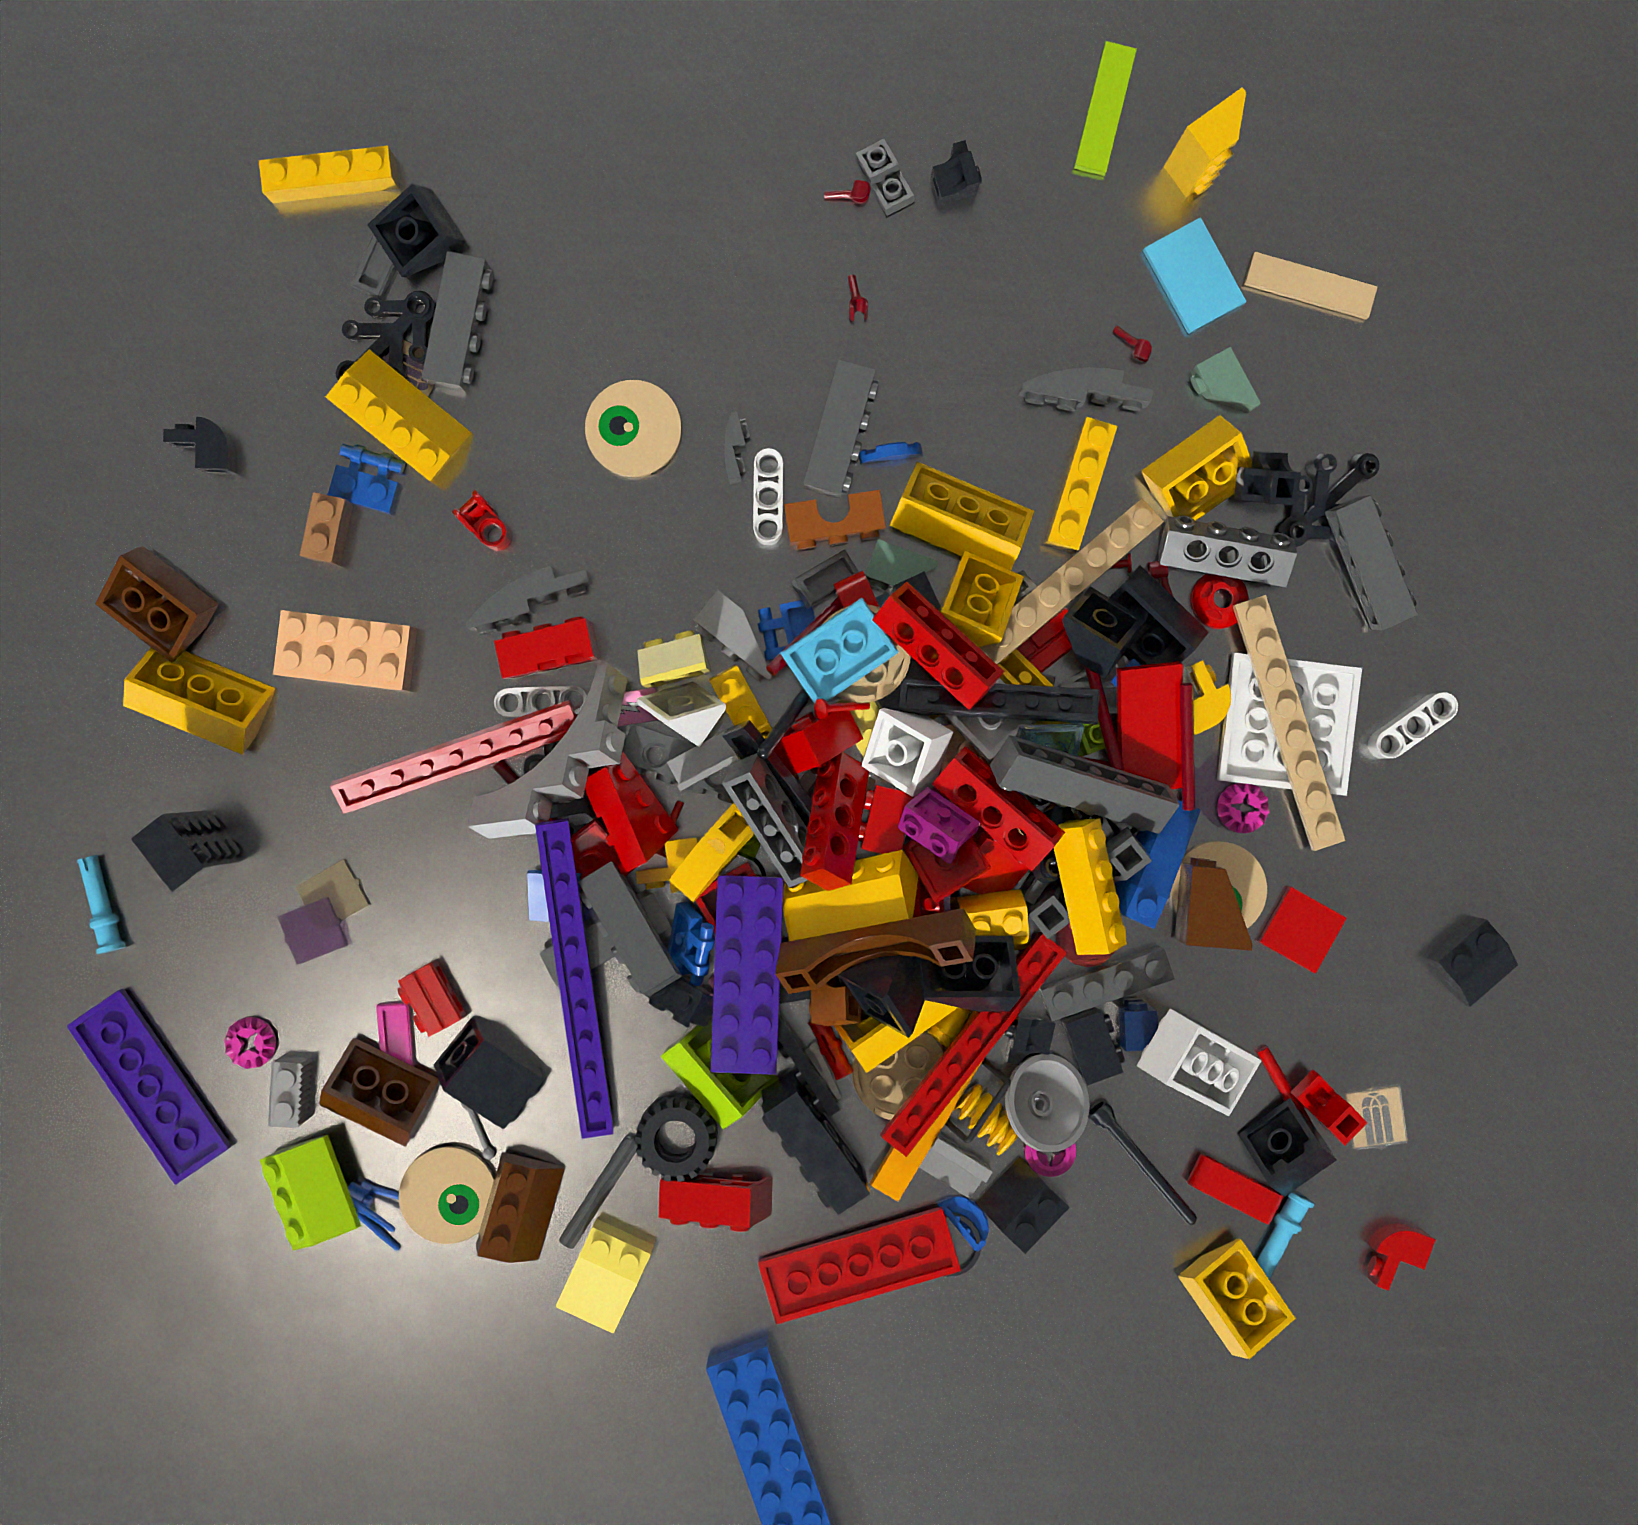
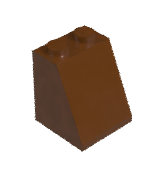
[1175,857,1253,951]

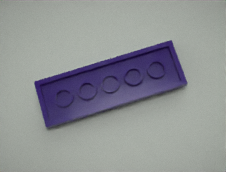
[711,875,784,1075]
[66,988,232,1185]

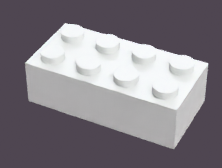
[1136,1008,1261,1116]

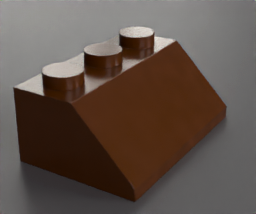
[95,545,219,663]
[319,1037,439,1147]
[475,1152,564,1263]

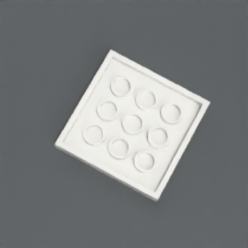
[1217,653,1362,796]

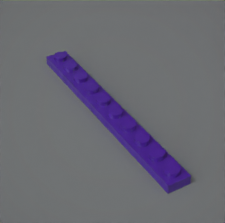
[535,819,614,1139]

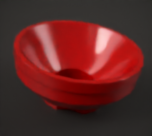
[1189,573,1249,629]

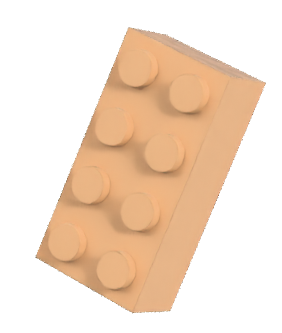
[273,610,418,692]

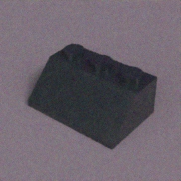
[1108,565,1209,665]

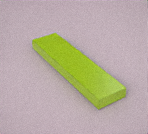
[1074,41,1137,176]

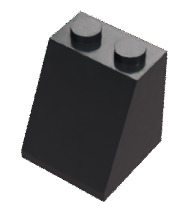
[839,955,925,1038]
[433,1016,544,1130]

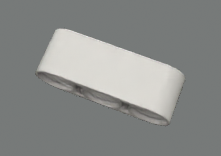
[753,448,784,546]
[494,686,588,718]
[1368,692,1458,759]

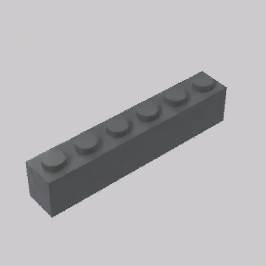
[990,735,1180,834]

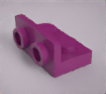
[898,786,980,864]

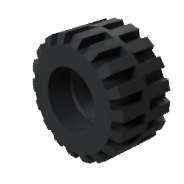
[635,1094,718,1182]

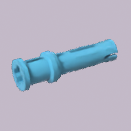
[77,855,126,955]
[1257,1191,1315,1280]

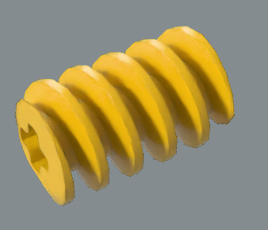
[953,1084,1018,1156]

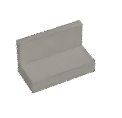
[667,731,740,791]
[919,1134,993,1199]

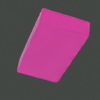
[376,1002,415,1066]

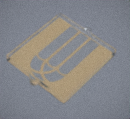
[1347,1086,1408,1150]

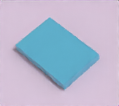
[1143,217,1247,334]
[780,598,899,704]

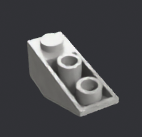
[693,589,772,682]

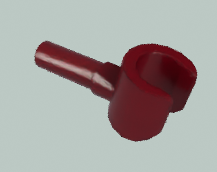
[824,180,871,203]
[848,275,868,321]
[1113,325,1152,363]
[1147,561,1174,597]

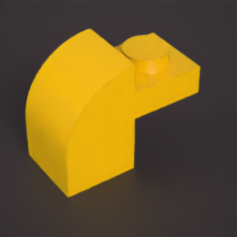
[1185,660,1231,735]
[636,837,699,893]

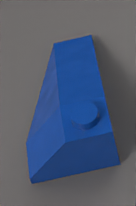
[1114,799,1201,929]

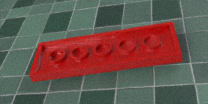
[758,1206,961,1325]

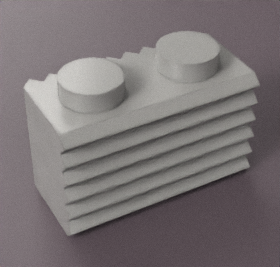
[268,1056,313,1128]

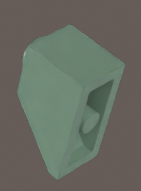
[1190,347,1261,412]
[865,539,939,592]

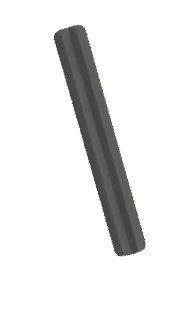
[559,1135,637,1249]

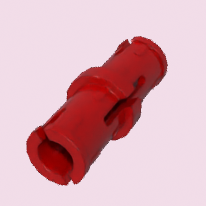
[807,1021,854,1081]

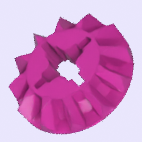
[1217,783,1270,833]
[223,1017,276,1069]
[1024,1143,1076,1177]

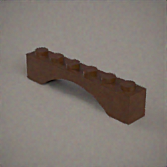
[775,908,976,994]

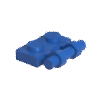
[327,443,405,515]
[757,600,815,671]
[667,902,715,986]

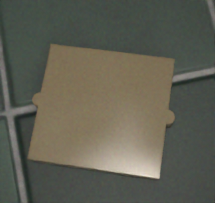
[295,859,370,933]

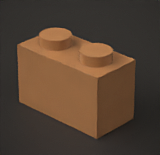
[299,492,354,566]

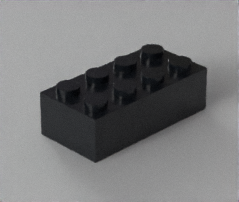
[130,811,242,892]
[760,1070,871,1215]

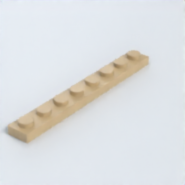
[979,498,1164,665]
[1233,595,1345,851]

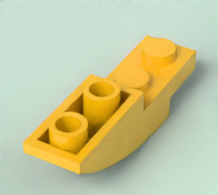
[709,664,800,780]
[669,803,754,902]

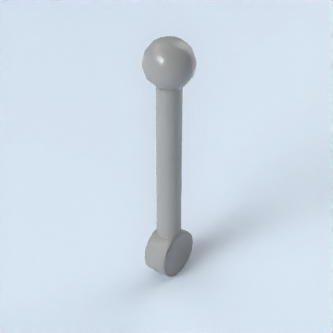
[461,1103,495,1160]

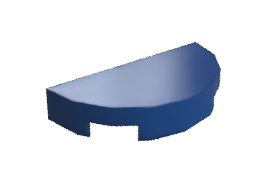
[859,442,923,465]
[937,1195,989,1252]

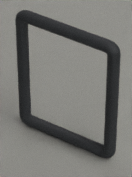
[945,1058,1011,1143]

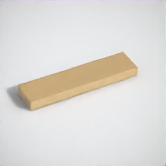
[1244,252,1378,320]

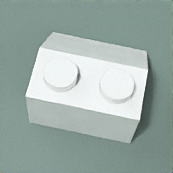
[861,708,953,797]

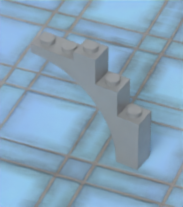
[467,663,627,839]

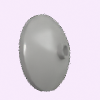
[1005,1054,1090,1152]

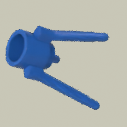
[348,1180,400,1251]

